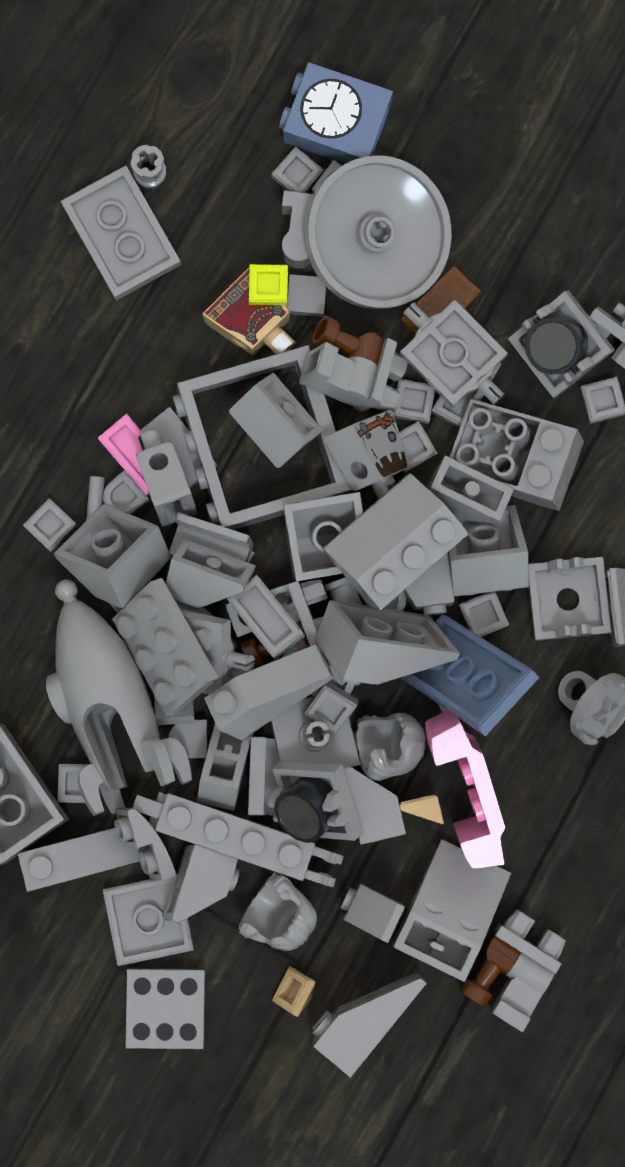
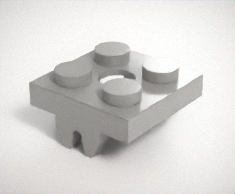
[528,557,612,641]

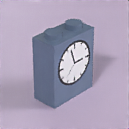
[279,62,393,164]

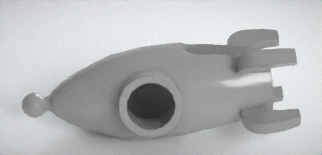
[46,579,192,816]

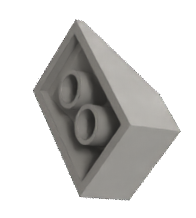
[314,601,460,685]
[312,972,427,1078]

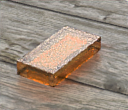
[401,266,481,335]

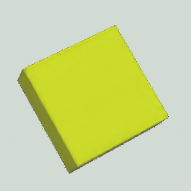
[249,264,288,306]

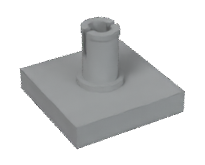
[270,697,360,768]

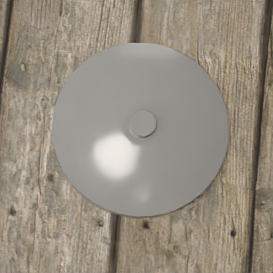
[304,156,452,309]

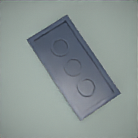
[400,614,539,737]

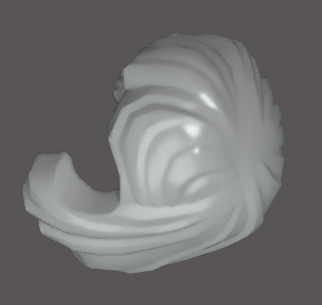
[353,713,425,781]
[238,872,317,951]

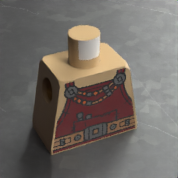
[203,263,295,356]

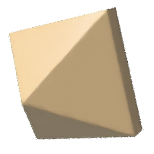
[272,966,315,1017]

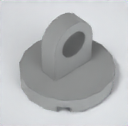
[558,671,625,745]

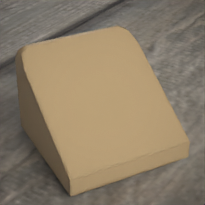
[399,795,444,824]

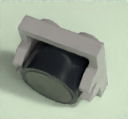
[508,291,615,398]
[268,761,363,843]

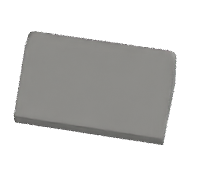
[605,568,625,647]

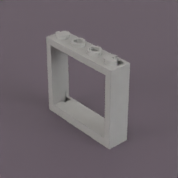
[172,345,353,530]

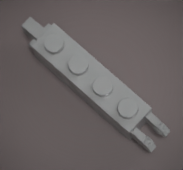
[132,792,344,887]

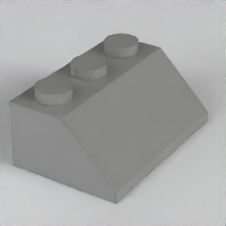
[322,473,469,610]

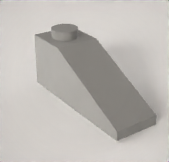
[204,645,334,741]
[197,723,253,811]
[18,828,142,892]

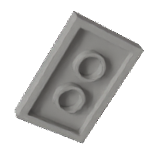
[61,166,181,301]
[112,578,219,717]

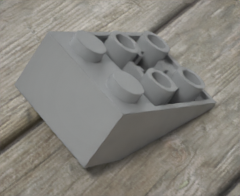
[450,399,584,511]
[392,839,511,982]

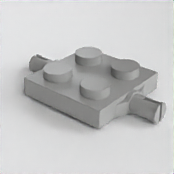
[400,300,508,408]
[180,609,255,695]

